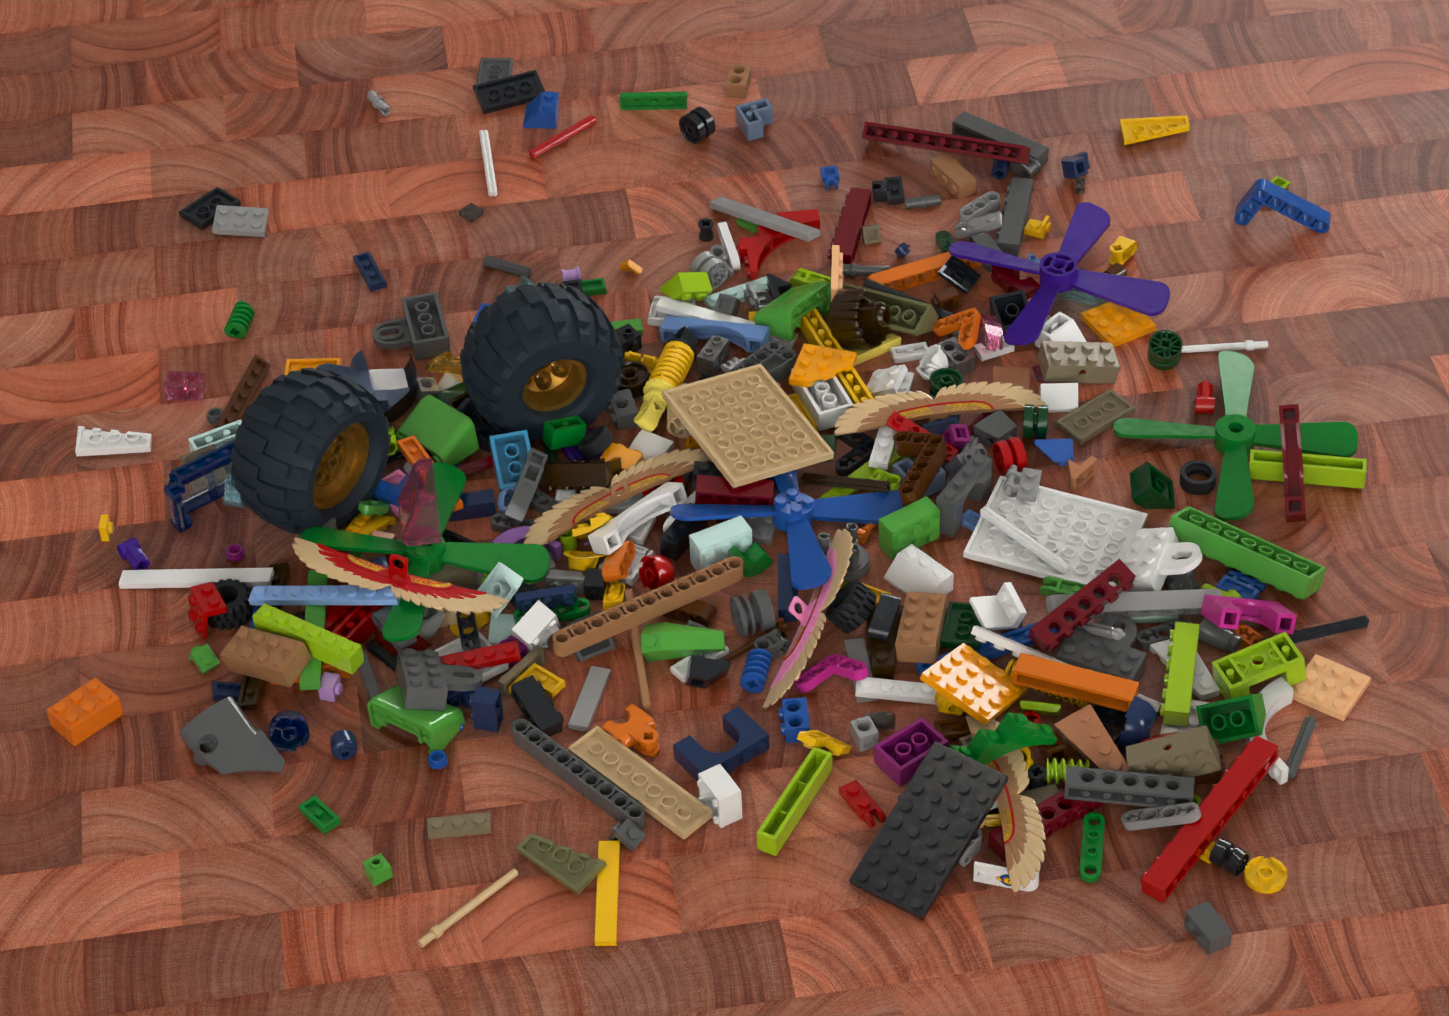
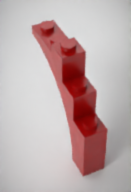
[735,209,820,281]

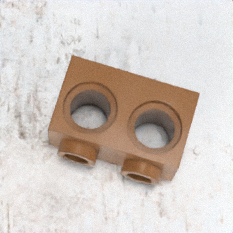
[724,64,752,99]

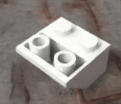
[1035,312,1087,348]

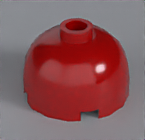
[639,555,675,591]

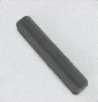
[483,255,532,277]

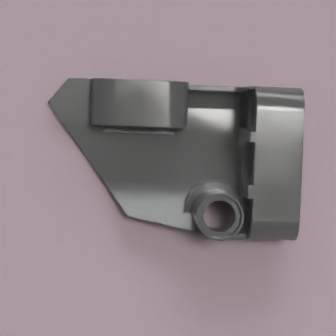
[179,697,285,775]

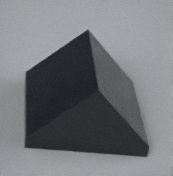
[989,289,1028,332]

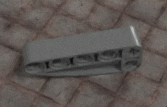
[727,340,796,382]

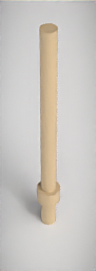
[417,868,519,948]

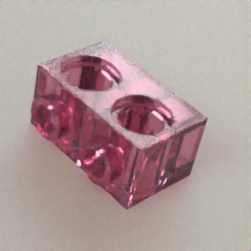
[163,371,207,401]

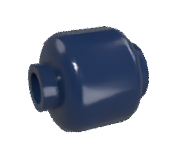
[330,730,358,760]

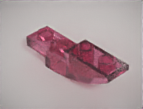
[978,313,1003,351]

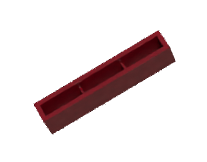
[828,187,871,267]

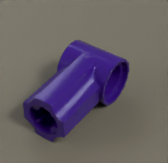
[117,537,150,570]

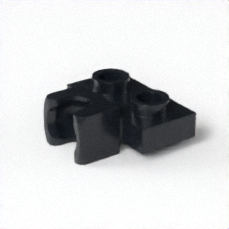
[872,176,905,204]

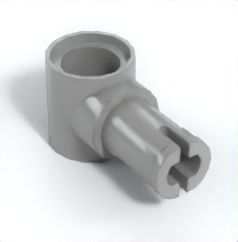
[710,245,735,279]

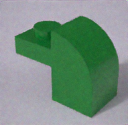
[728,542,774,577]

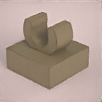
[861,224,882,245]

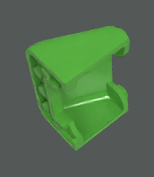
[754,281,831,341]
[396,394,479,466]
[367,684,465,754]

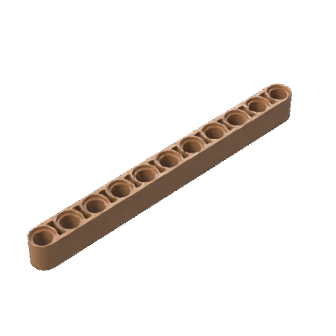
[553,556,743,657]

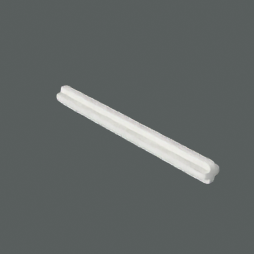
[479,129,497,197]
[980,506,1070,574]

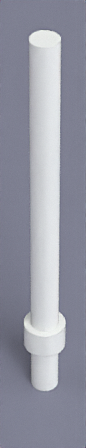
[1181,340,1268,353]

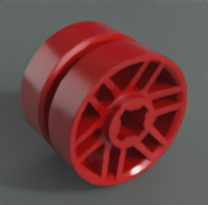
[992,436,1027,476]

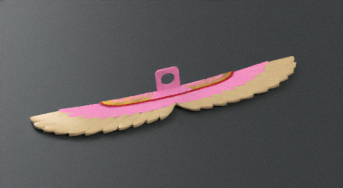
[763,529,854,710]

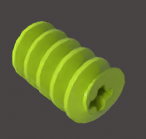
[1046,758,1089,784]

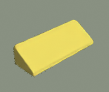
[849,333,901,366]

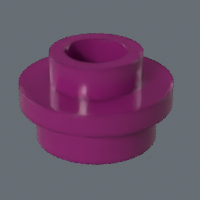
[226,544,245,562]

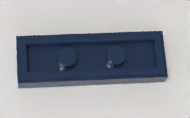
[353,252,387,292]

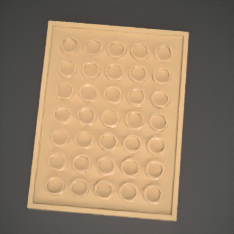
[662,364,834,488]

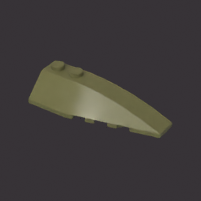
[843,282,939,336]

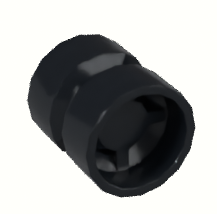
[1209,838,1250,877]

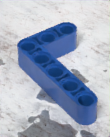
[1234,179,1331,233]

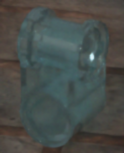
[223,473,245,508]

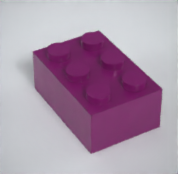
[874,717,949,787]

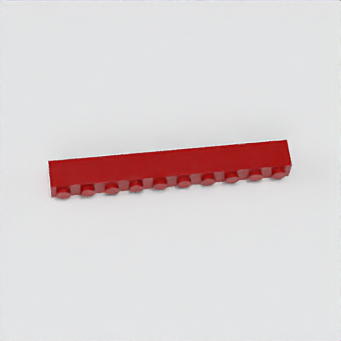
[1140,735,1278,903]

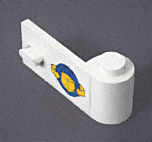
[973,861,1039,892]

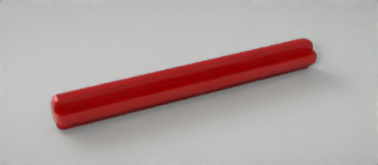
[529,115,596,159]

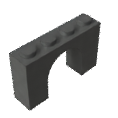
[936,452,992,538]

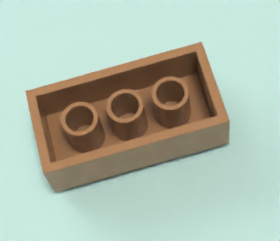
[895,592,947,664]
[220,626,312,687]

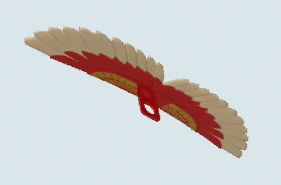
[292,537,508,614]

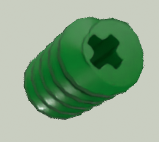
[224,301,255,339]

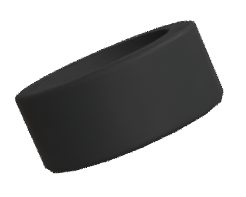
[578,425,614,460]
[1180,460,1217,495]

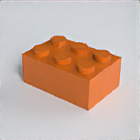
[46,677,124,747]

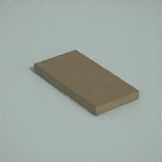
[1055,389,1136,445]

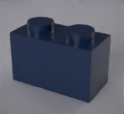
[469,686,504,732]

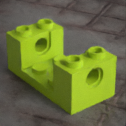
[1212,632,1306,700]

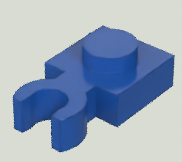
[820,166,839,190]

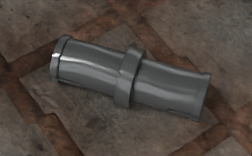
[905,194,941,210]

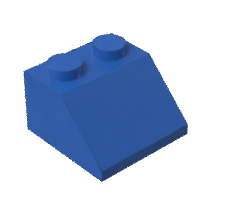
[523,91,560,129]

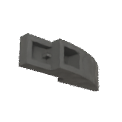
[504,448,548,523]

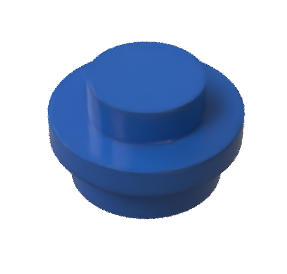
[428,750,448,769]

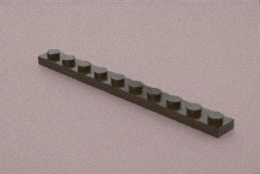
[237,563,290,711]

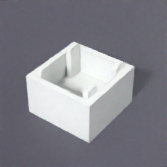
[512,600,560,651]
[697,764,743,828]

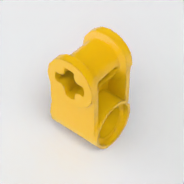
[1109,236,1138,266]

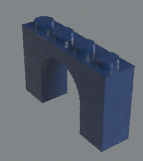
[673,706,769,781]

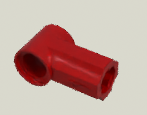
[1195,381,1215,414]

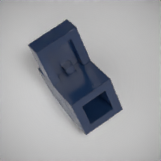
[1061,152,1090,178]

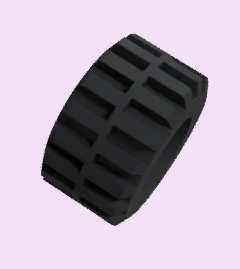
[208,579,253,630]
[826,579,877,633]

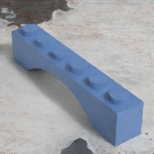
[659,315,771,353]

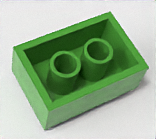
[879,496,940,560]

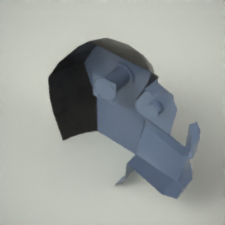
[316,350,417,422]

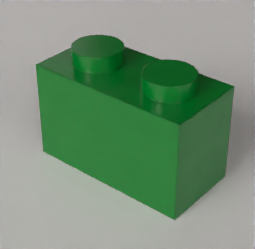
[543,415,586,450]

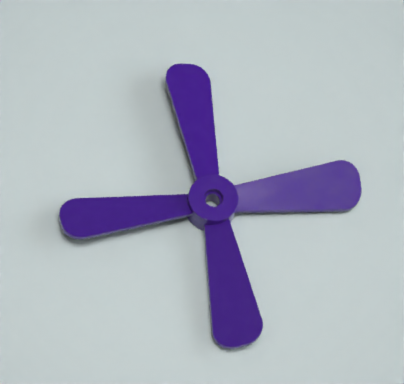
[949,202,1170,345]

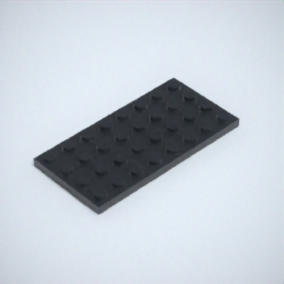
[849,742,1009,920]

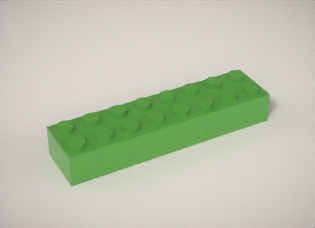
[1168,506,1327,599]

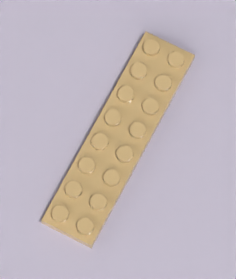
[567,726,714,840]

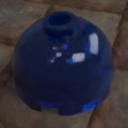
[268,710,309,752]

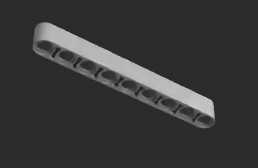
[1046,589,1222,620]

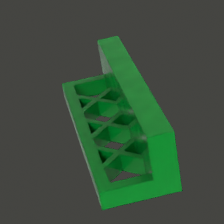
[620,91,688,110]

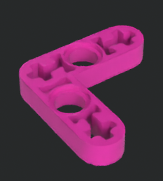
[794,654,869,693]

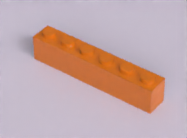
[1013,653,1139,712]

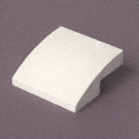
[629,429,674,461]

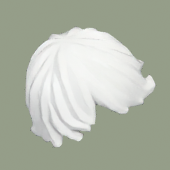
[916,344,949,381]

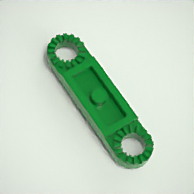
[1079,812,1105,883]

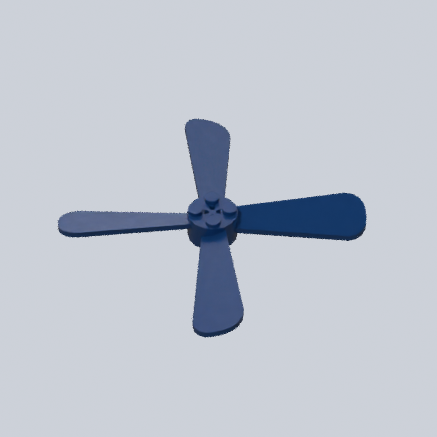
[670,469,903,590]

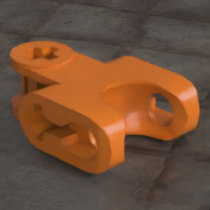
[601,704,660,757]

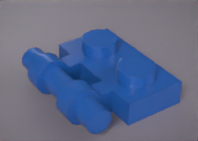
[1215,569,1266,599]

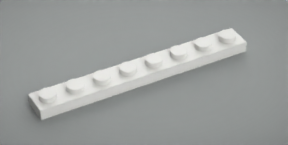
[869,372,914,470]

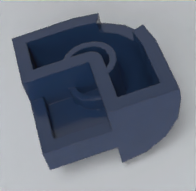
[1118,696,1157,754]

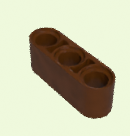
[663,599,717,627]

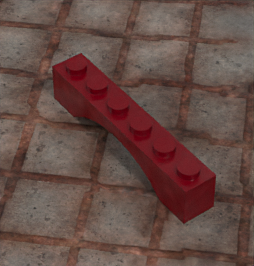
[1279,404,1306,522]

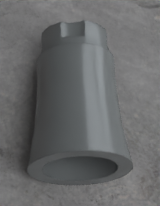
[1198,617,1242,654]

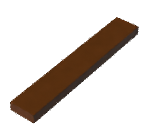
[213,355,270,429]

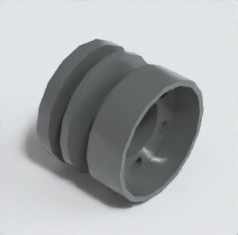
[730,589,776,637]

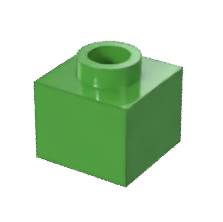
[362,853,393,886]

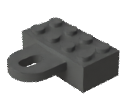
[372,292,451,360]
[1056,615,1147,682]
[395,648,483,711]

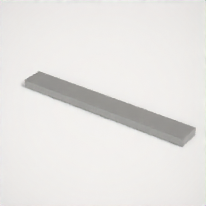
[709,196,821,242]

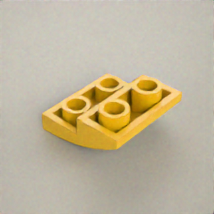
[572,513,614,539]

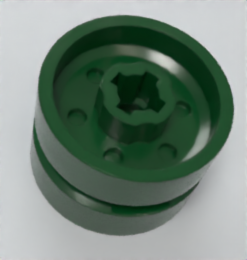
[1147,330,1183,370]
[929,368,963,396]
[1023,404,1048,439]

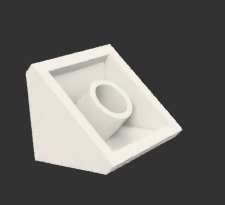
[1039,383,1078,413]

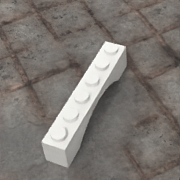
[588,482,688,555]

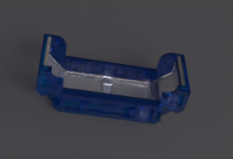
[163,440,237,533]

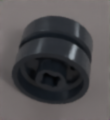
[679,107,715,144]

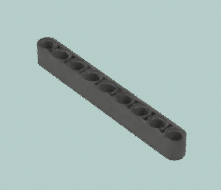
[511,719,645,830]

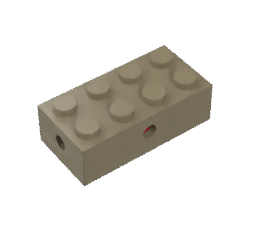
[1037,341,1120,384]
[1126,725,1221,778]

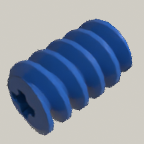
[740,648,772,693]

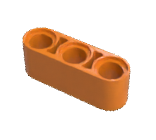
[602,540,635,582]

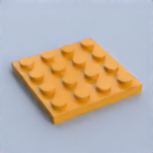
[920,643,1028,726]

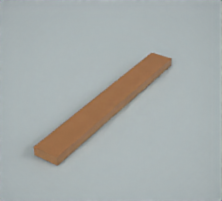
[624,588,652,717]

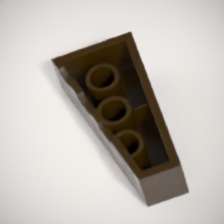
[538,457,622,490]
[865,605,904,680]

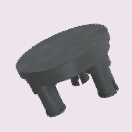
[818,523,870,582]

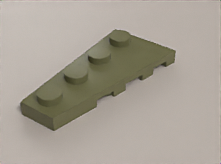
[516,833,607,895]

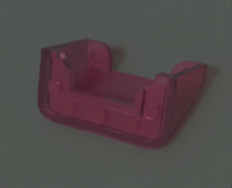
[398,458,441,546]

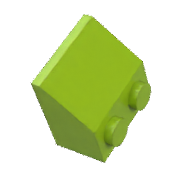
[659,272,713,301]

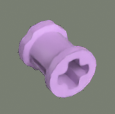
[561,266,582,281]

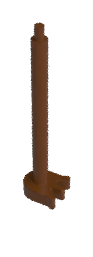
[720,617,792,662]

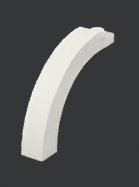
[1246,676,1294,785]

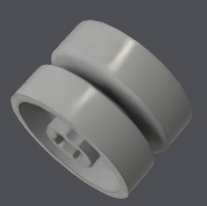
[689,251,729,290]

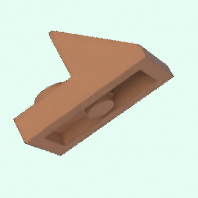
[1067,455,1098,493]

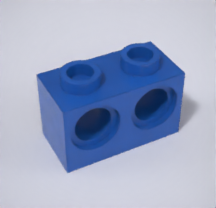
[778,697,810,743]

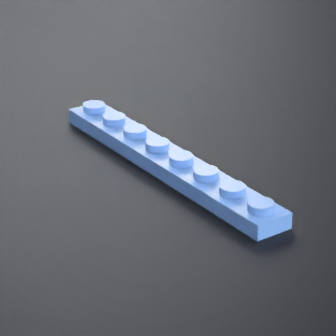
[248,585,401,605]

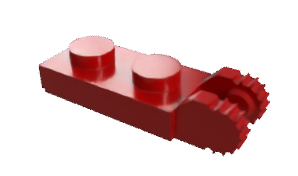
[839,780,886,828]

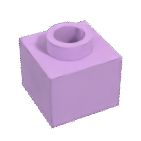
[318,672,343,702]

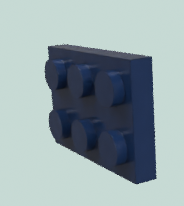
[515,584,578,613]

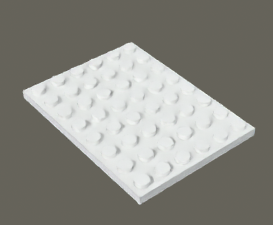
[963,476,1148,586]

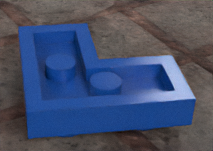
[372,474,424,509]

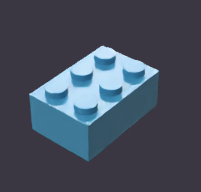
[489,430,538,494]

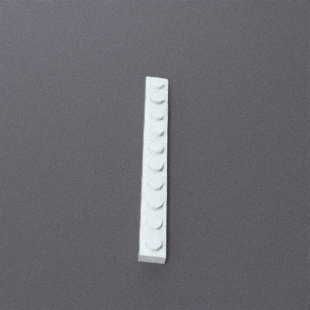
[971,626,1161,712]

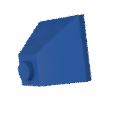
[1032,439,1073,466]

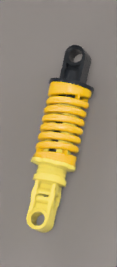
[634,326,699,433]

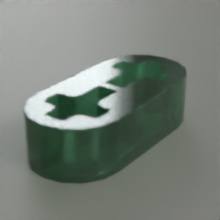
[935,231,956,253]

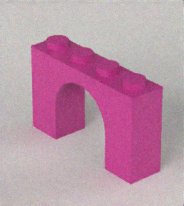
[1200,594,1297,635]

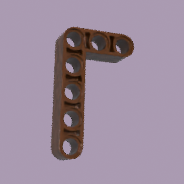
[893,431,948,507]

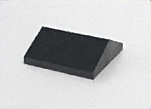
[937,256,981,295]

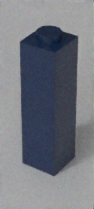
[449,489,496,522]
[778,553,799,622]

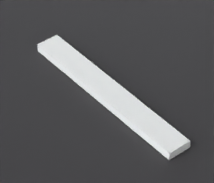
[655,296,798,349]
[119,567,274,589]

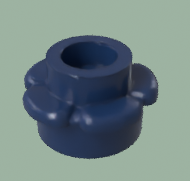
[894,242,910,258]

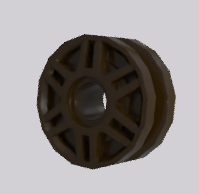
[618,361,649,399]

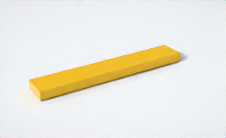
[595,840,620,946]

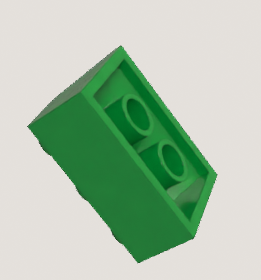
[1196,693,1266,744]

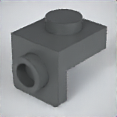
[609,818,646,851]

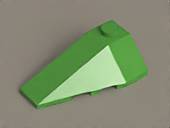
[641,622,726,663]

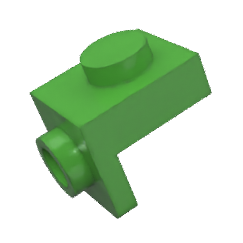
[188,643,220,675]

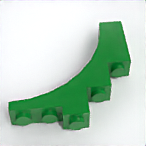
[950,712,1057,765]

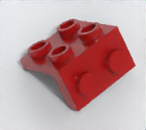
[188,582,227,639]

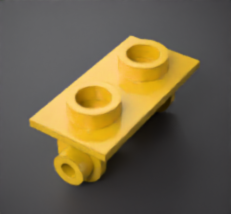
[624,351,658,374]

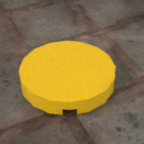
[1244,856,1287,894]

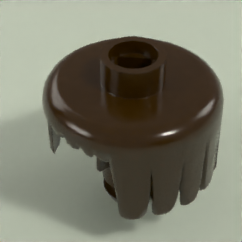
[829,288,892,349]

